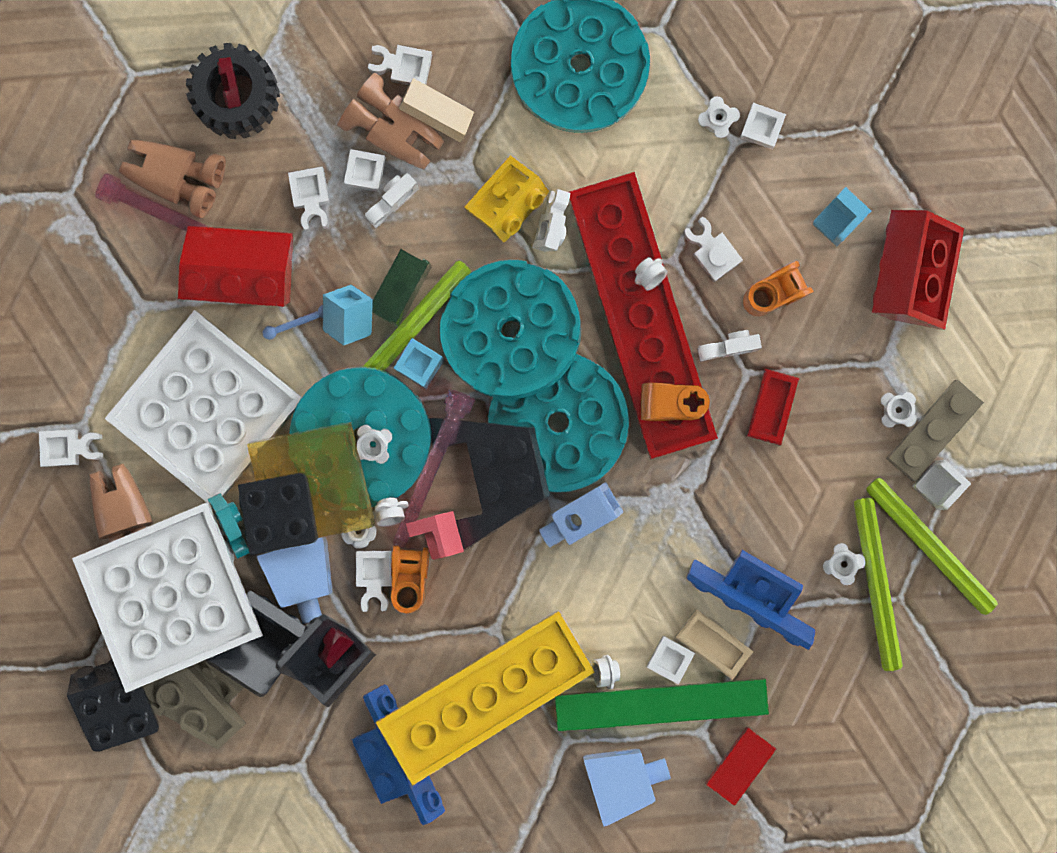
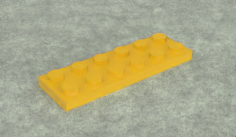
[375,611,595,786]

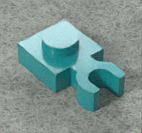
[208,493,249,559]

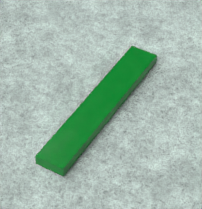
[555,678,769,731]

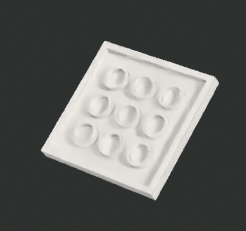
[105,310,302,506]
[72,502,263,693]

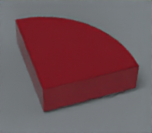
[217,57,241,108]
[319,627,354,668]

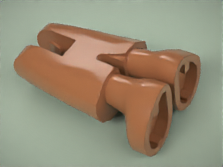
[337,72,445,170]
[118,140,226,218]
[89,464,153,543]

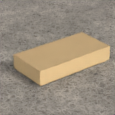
[399,78,474,142]
[675,609,753,680]

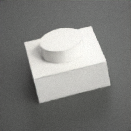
[740,103,786,150]
[344,149,386,192]
[646,636,695,685]

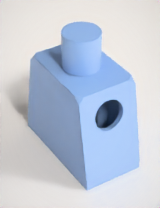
[539,482,623,547]
[257,537,332,624]
[583,749,671,827]

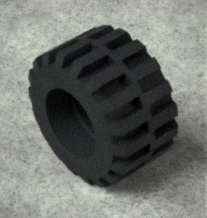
[186,43,280,139]

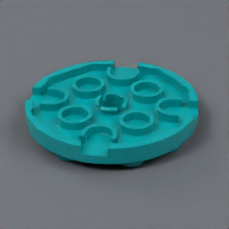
[511,0,650,133]
[440,260,581,399]
[488,354,629,492]
[289,367,431,508]

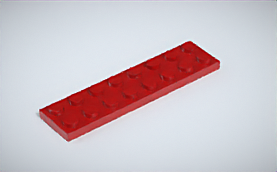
[568,172,718,460]

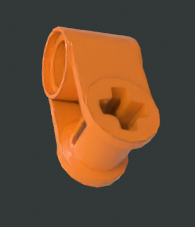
[743,261,814,317]
[641,383,710,421]
[391,545,429,614]

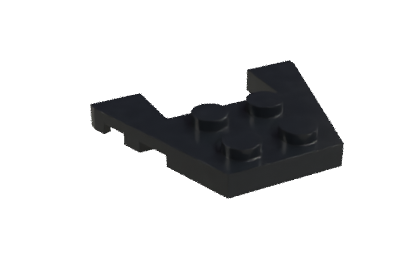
[429,417,550,551]

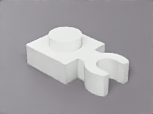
[368,45,432,85]
[288,167,330,232]
[365,173,419,228]
[532,189,570,252]
[684,217,743,282]
[697,330,762,362]
[39,429,103,467]
[356,551,393,612]

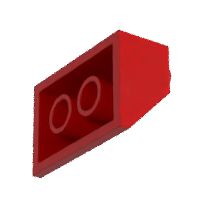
[872,210,964,330]
[178,225,293,307]

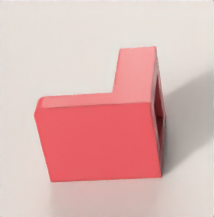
[406,511,464,560]

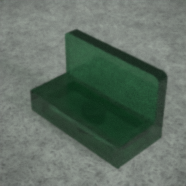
[372,249,432,327]

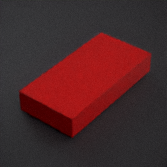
[746,369,799,446]
[705,727,777,806]

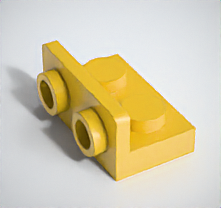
[465,155,549,243]

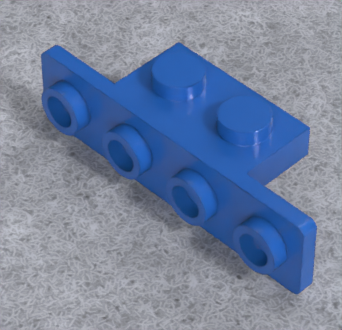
[686,550,816,650]
[351,684,445,825]

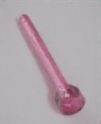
[95,173,209,231]
[393,389,475,549]

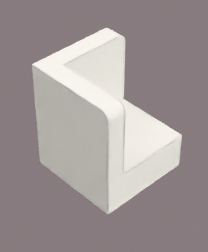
[912,460,971,510]

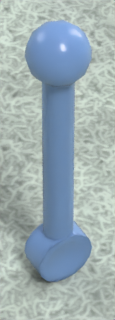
[263,305,323,340]

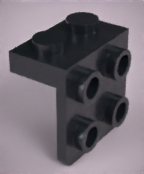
[238,473,318,555]
[206,590,306,697]
[275,614,376,707]
[67,659,159,752]

